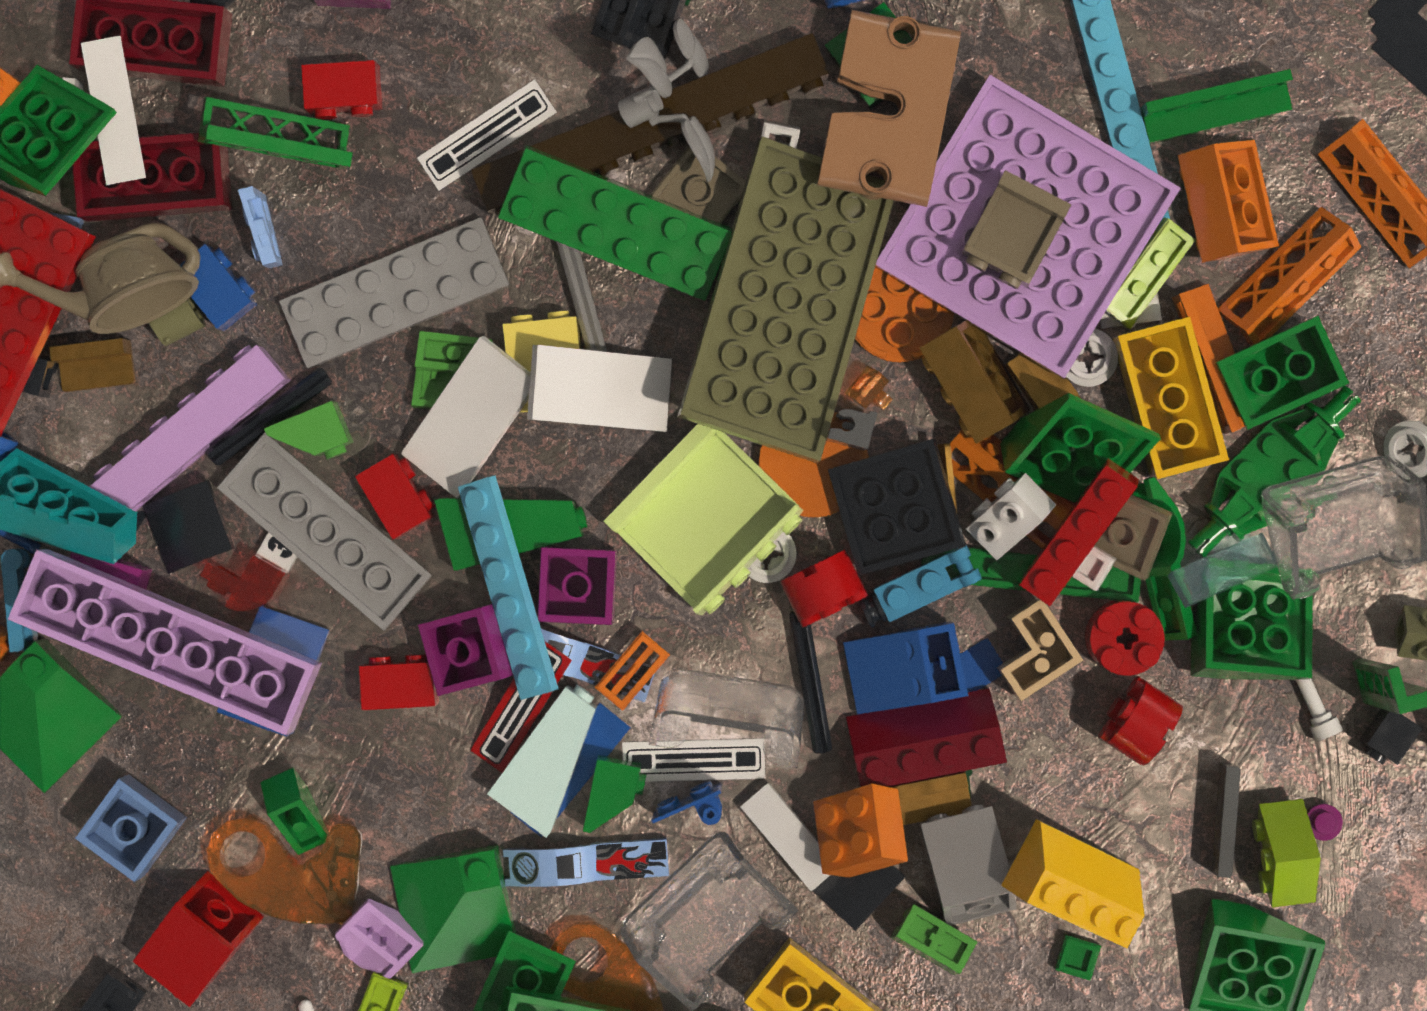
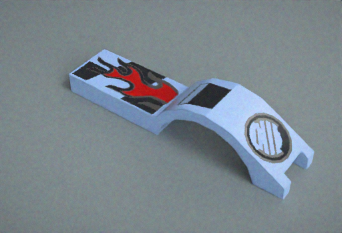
[541,628,655,702]
[503,838,669,887]

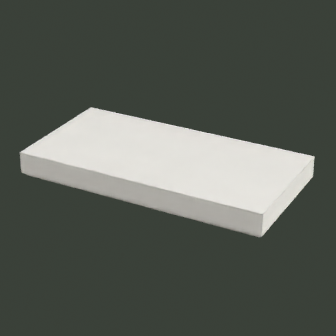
[401,336,531,498]
[527,345,672,432]

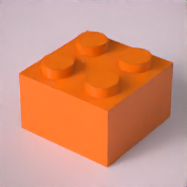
[813,784,908,878]

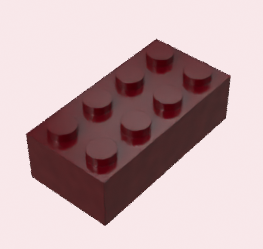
[69,0,232,87]
[73,133,233,222]

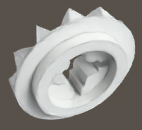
[1066,329,1118,387]
[1384,420,1427,478]
[748,532,796,583]

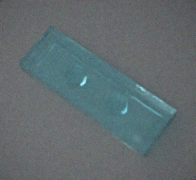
[1168,533,1280,608]

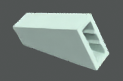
[487,684,597,838]

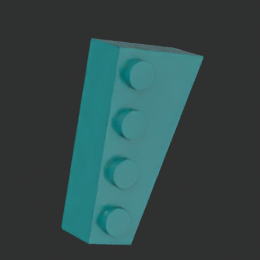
[0,448,137,564]

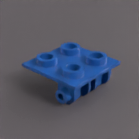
[651,780,722,825]

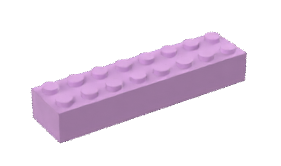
[8,549,322,735]

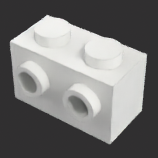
[966,473,1056,560]

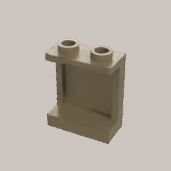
[962,170,1071,289]

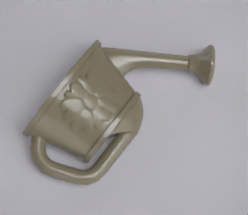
[0,223,201,334]

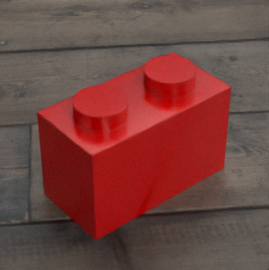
[301,60,383,120]
[355,454,435,540]
[359,654,439,710]

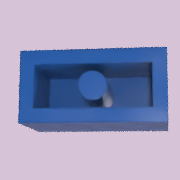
[180,244,258,331]

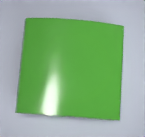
[411,331,493,410]

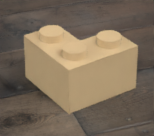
[997,597,1083,701]

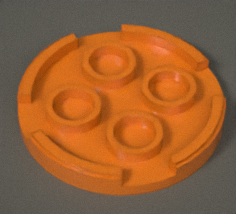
[855,258,954,363]
[759,412,869,517]

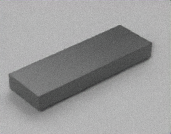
[1211,763,1241,878]

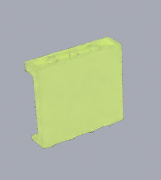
[604,424,804,615]

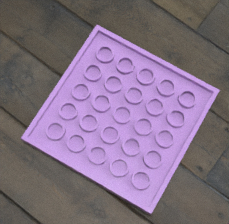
[875,75,1181,379]

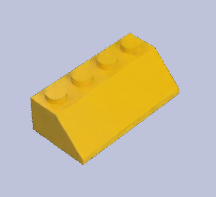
[1112,317,1229,480]
[1001,819,1145,948]

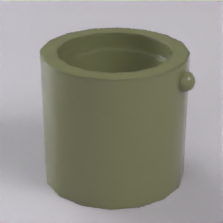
[149,297,206,347]

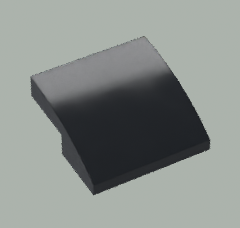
[591,0,686,60]
[143,480,235,574]
[813,865,905,931]

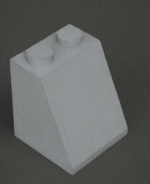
[921,805,1016,926]

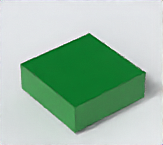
[1054,933,1101,981]

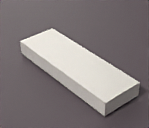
[740,783,831,892]

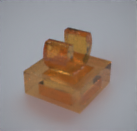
[845,366,893,411]

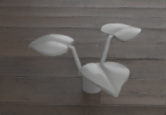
[618,19,715,183]

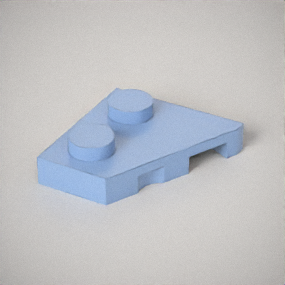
[238,186,283,268]

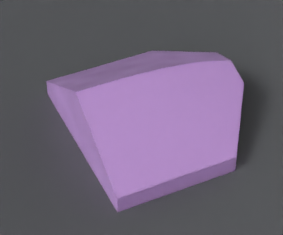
[335,898,424,979]

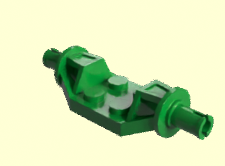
[1187,386,1361,559]

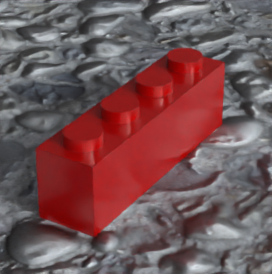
[1020,458,1139,606]

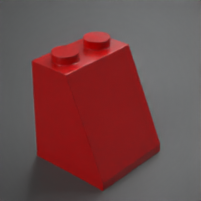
[133,871,264,1007]

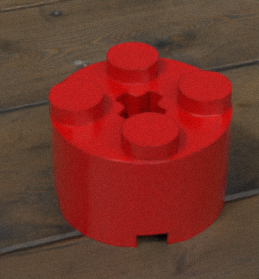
[780,549,868,628]
[1085,600,1165,676]
[1098,676,1183,765]

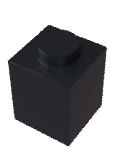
[1359,709,1423,765]

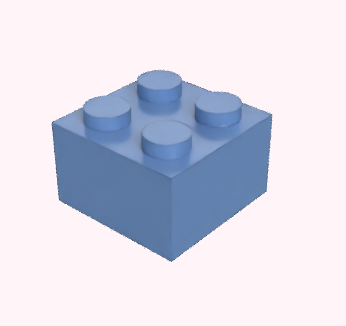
[75,774,187,882]

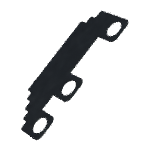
[1369,0,1427,96]

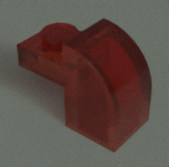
[200,555,292,611]

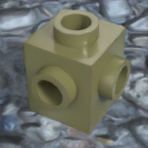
[1394,605,1427,661]

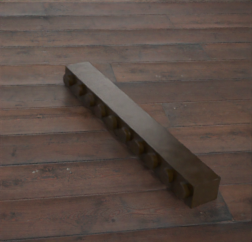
[471,33,829,216]

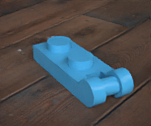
[873,545,982,622]
[1,548,38,652]

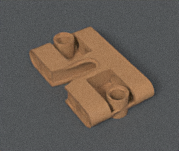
[817,10,961,207]

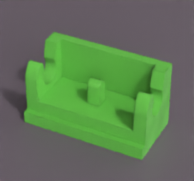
[890,904,977,975]

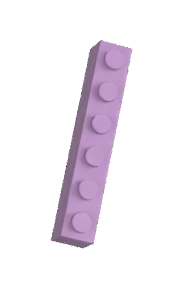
[89,345,291,512]

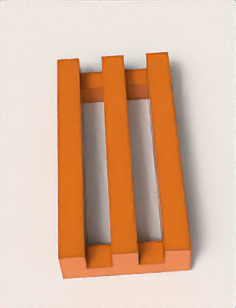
[595,631,670,711]

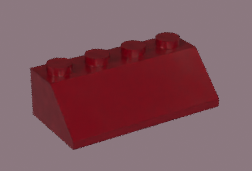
[846,688,1007,787]

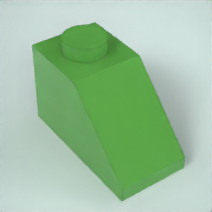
[264,401,354,460]

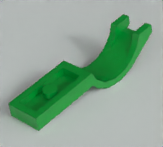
[1132,477,1198,641]

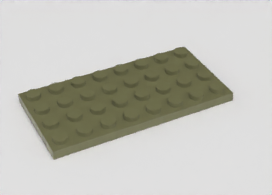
[677,136,894,463]

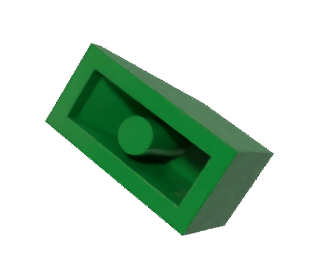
[583,755,647,833]
[260,767,331,855]

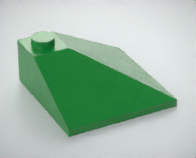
[0,65,117,196]
[1000,393,1161,503]
[1191,559,1313,680]
[0,639,123,793]
[390,844,516,973]
[1188,898,1325,1011]

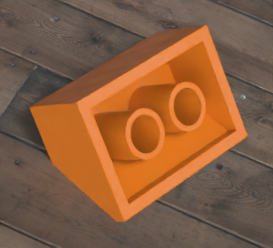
[1178,140,1279,263]

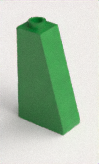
[434,498,588,571]

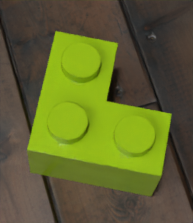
[1252,799,1321,907]

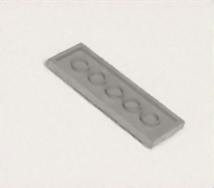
[279,217,510,369]
[217,433,433,631]

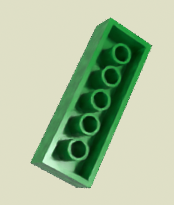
[498,145,732,301]

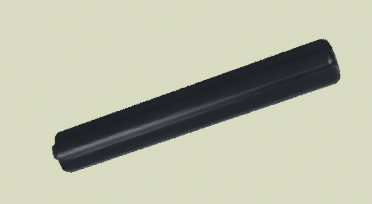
[206,368,332,465]
[789,611,832,754]

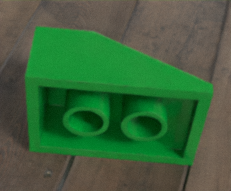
[1216,316,1349,430]
[473,931,576,1011]

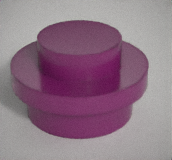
[1307,804,1343,841]

